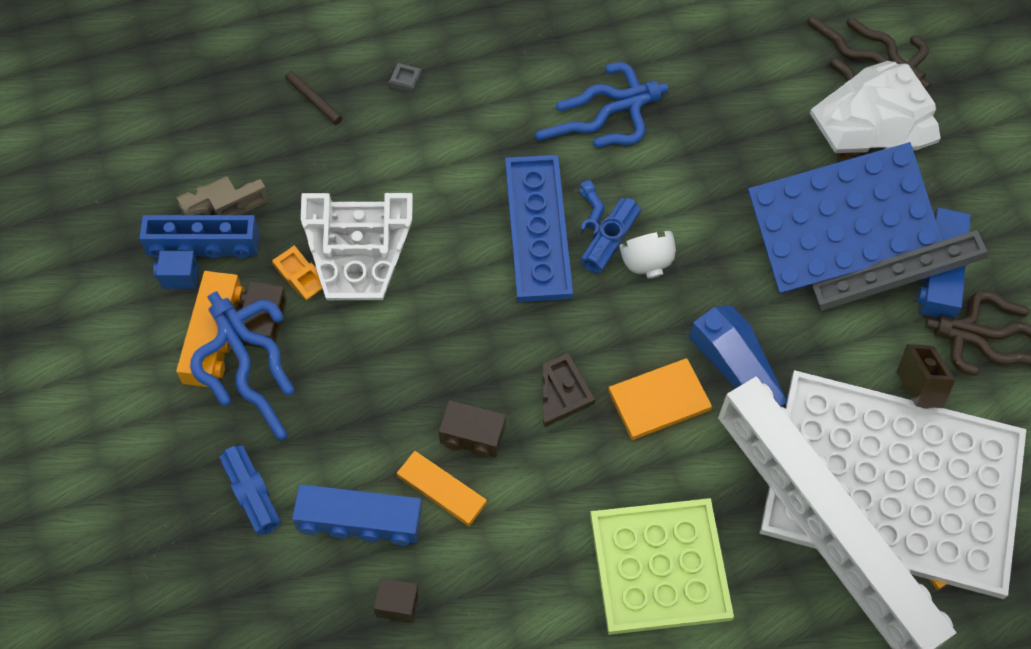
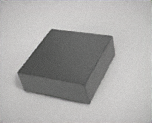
[389,63,422,94]

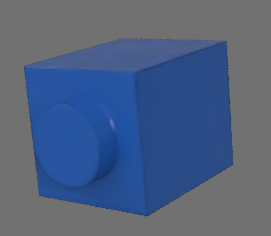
[153,251,199,289]

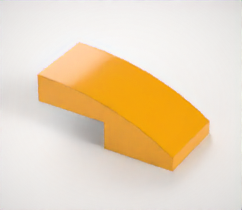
[272,245,323,301]

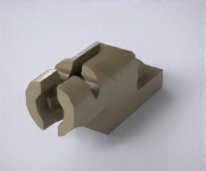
[176,177,269,215]

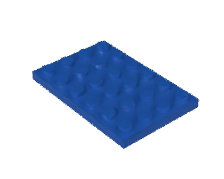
[748,142,942,294]

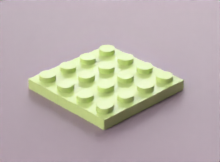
[590,498,734,635]

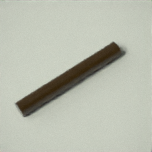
[285,71,342,125]

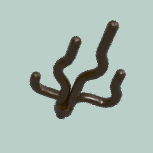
[807,16,931,91]
[925,290,1031,376]

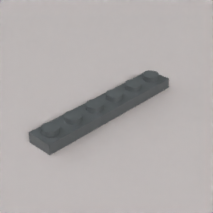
[812,230,988,311]

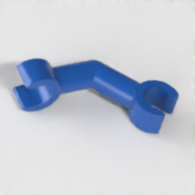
[579,179,605,239]

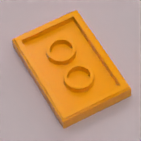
[608,358,712,440]

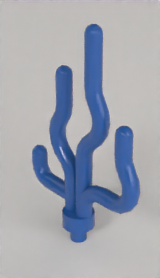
[535,62,669,148]
[190,291,294,441]

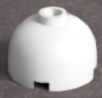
[619,231,676,279]

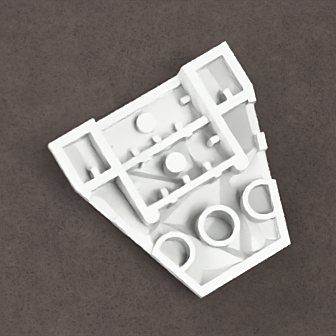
[810,61,941,153]
[301,193,413,300]

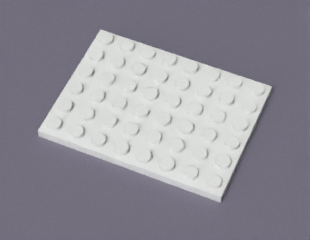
[759,370,1026,599]

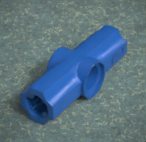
[581,197,641,274]
[219,445,281,536]

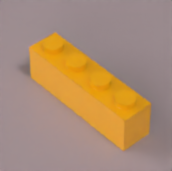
[176,271,245,387]

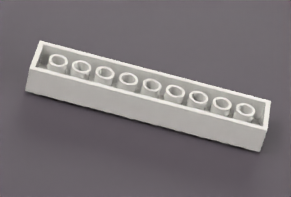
[718,376,957,649]

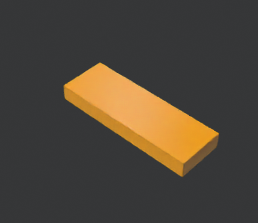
[397,451,487,526]

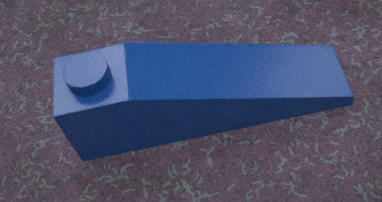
[689,305,787,407]

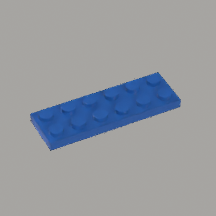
[505,155,573,302]

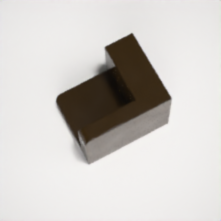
[374,578,419,623]

